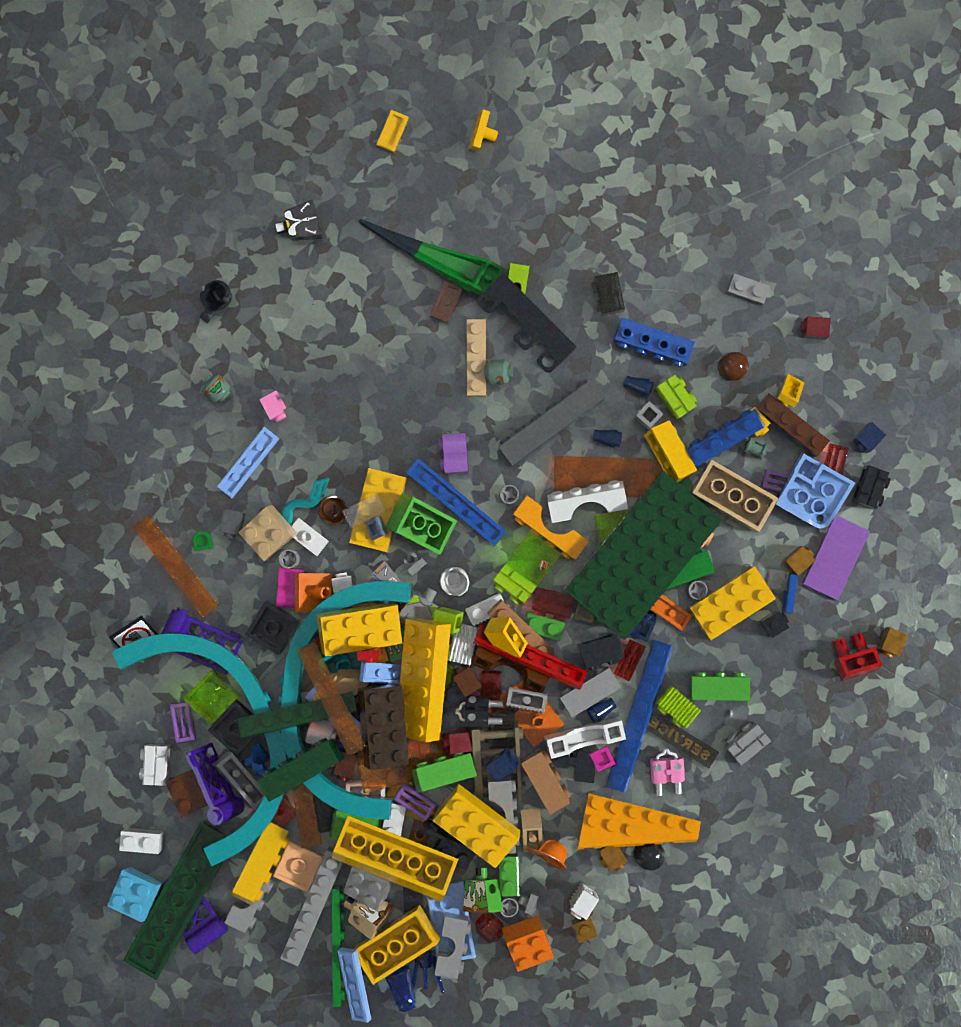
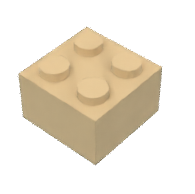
[238,505,297,561]

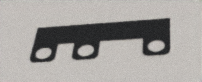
[476,273,577,373]

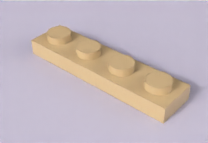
[467,319,486,396]

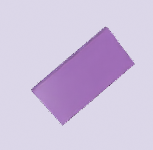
[802,515,870,601]

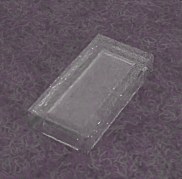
[342,494,386,528]

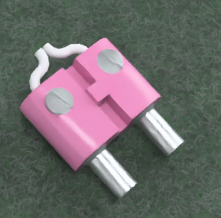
[650,749,685,796]

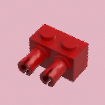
[833,633,882,681]

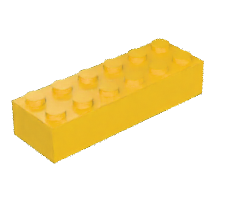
[399,618,451,743]
[332,816,458,901]

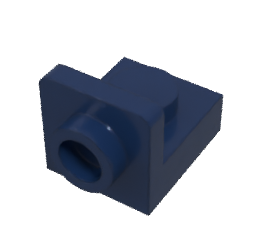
[630,610,656,642]

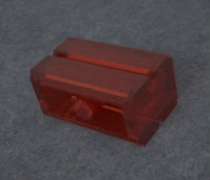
[531,587,574,621]

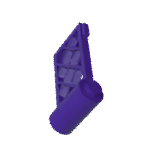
[161,607,243,675]
[186,743,244,826]
[160,878,229,954]

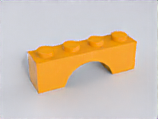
[513,496,589,561]

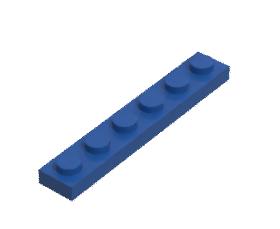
[406,458,507,546]

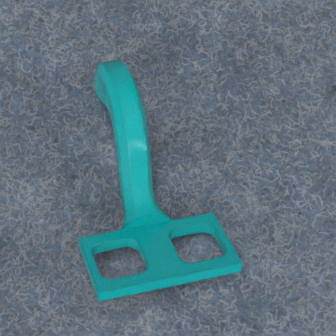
[281,478,330,525]

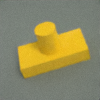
[468,109,498,152]
[777,374,805,408]

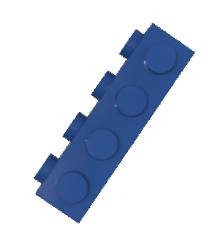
[613,318,695,367]
[687,409,765,467]

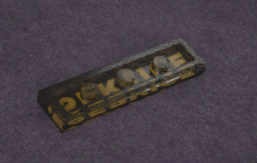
[646,711,719,768]

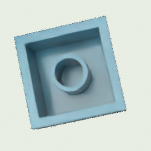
[107,867,164,922]

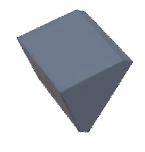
[365,516,388,540]

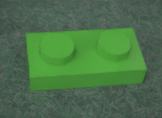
[525,612,565,641]

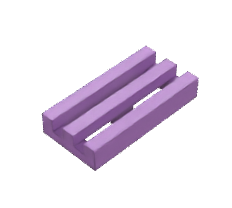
[761,469,789,493]
[170,701,196,743]
[394,782,437,821]

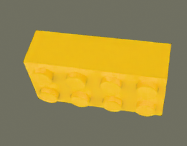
[349,468,407,553]
[687,566,776,640]
[316,602,402,656]
[433,784,520,868]
[354,905,441,985]

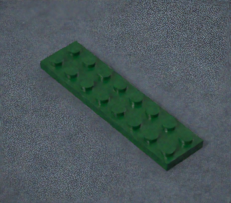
[123,821,227,980]

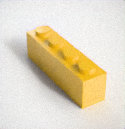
[231,822,290,906]

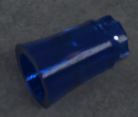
[385,965,417,1012]

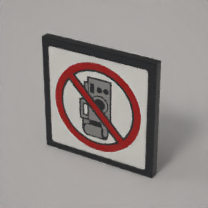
[109,615,159,648]

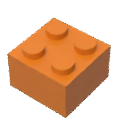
[502,915,554,972]

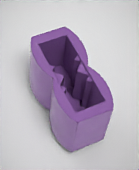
[439,433,468,474]

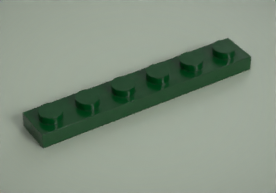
[238,691,358,739]

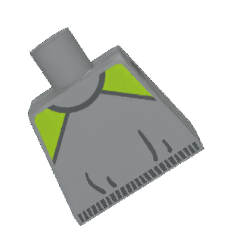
[399,587,439,623]

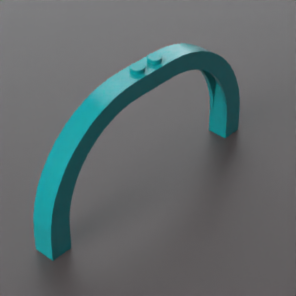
[278,581,412,820]
[112,634,288,866]

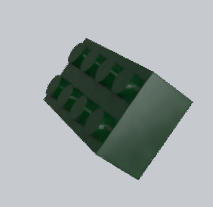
[257,738,344,802]

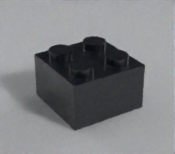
[245,601,300,655]
[577,633,624,671]
[208,700,256,757]

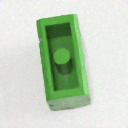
[499,853,519,897]

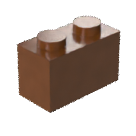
[453,664,482,697]

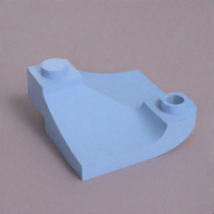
[776,452,855,528]

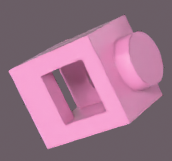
[259,391,286,422]

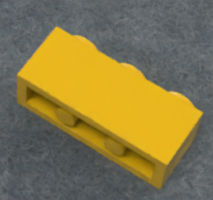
[644,420,697,482]

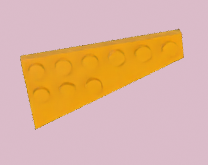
[577,793,701,850]

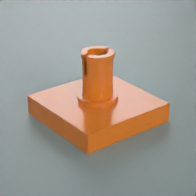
[295,573,332,612]
[511,701,565,747]

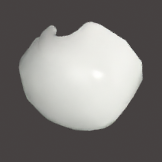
[440,567,469,596]

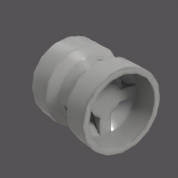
[500,485,519,505]
[278,549,300,569]
[686,581,708,600]
[501,896,519,917]

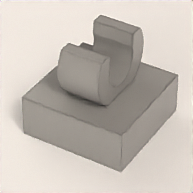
[404,553,427,576]
[518,892,541,915]

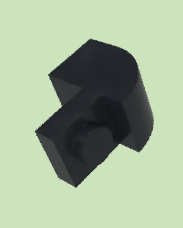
[556,749,595,783]

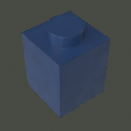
[852,422,886,453]
[486,747,519,782]

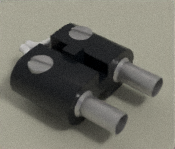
[455,696,503,728]

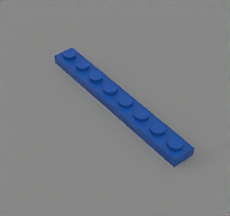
[606,640,673,793]

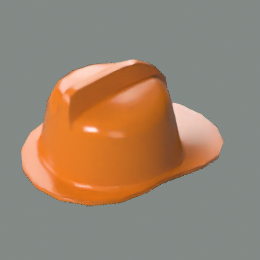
[526,840,567,870]

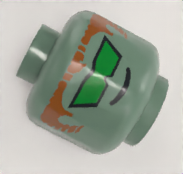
[484,359,513,385]
[202,374,231,403]

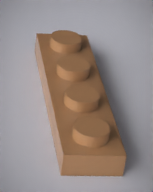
[487,599,554,654]

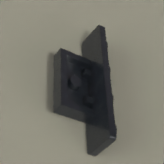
[423,820,477,870]

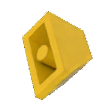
[484,617,528,658]

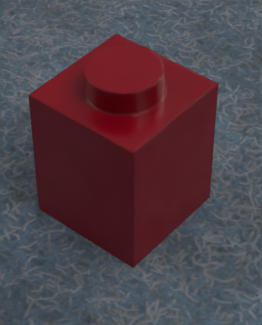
[800,316,831,340]
[441,730,473,754]

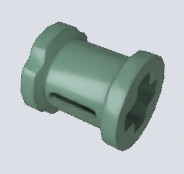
[743,437,768,460]

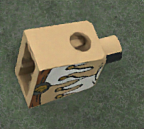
[344,896,394,940]

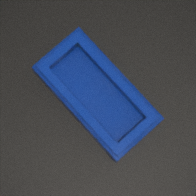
[782,574,798,613]

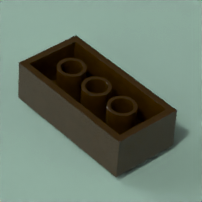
[358,683,409,770]

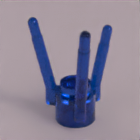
[411,950,445,994]

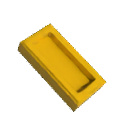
[376,110,409,153]

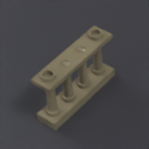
[472,721,526,802]

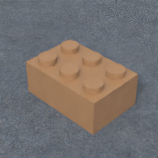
[520,748,571,815]

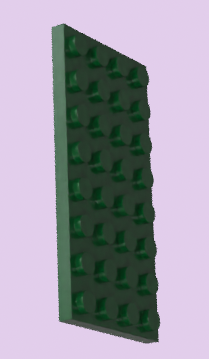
[564,471,722,640]

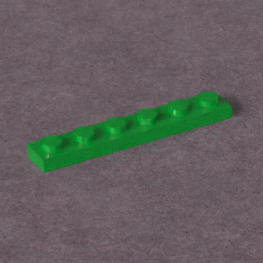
[332,885,346,1007]

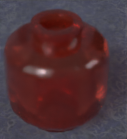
[475,913,504,943]

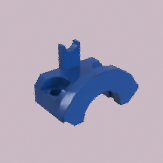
[243,743,270,779]

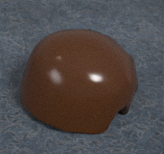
[718,352,749,381]
[318,495,348,525]

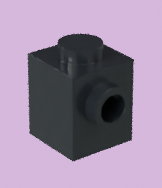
[759,611,789,638]

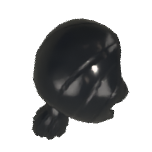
[200,280,232,323]
[633,843,666,871]

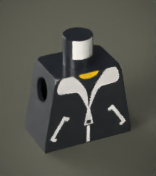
[275,200,322,241]

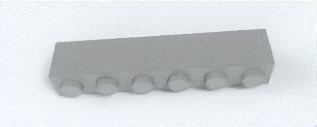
[280,846,343,966]

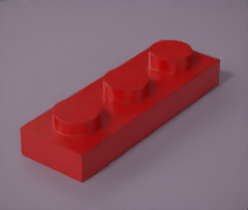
[357,647,382,663]

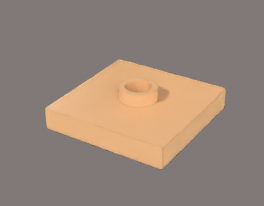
[273,840,324,893]

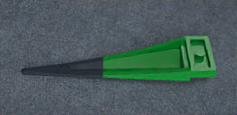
[359,219,505,299]

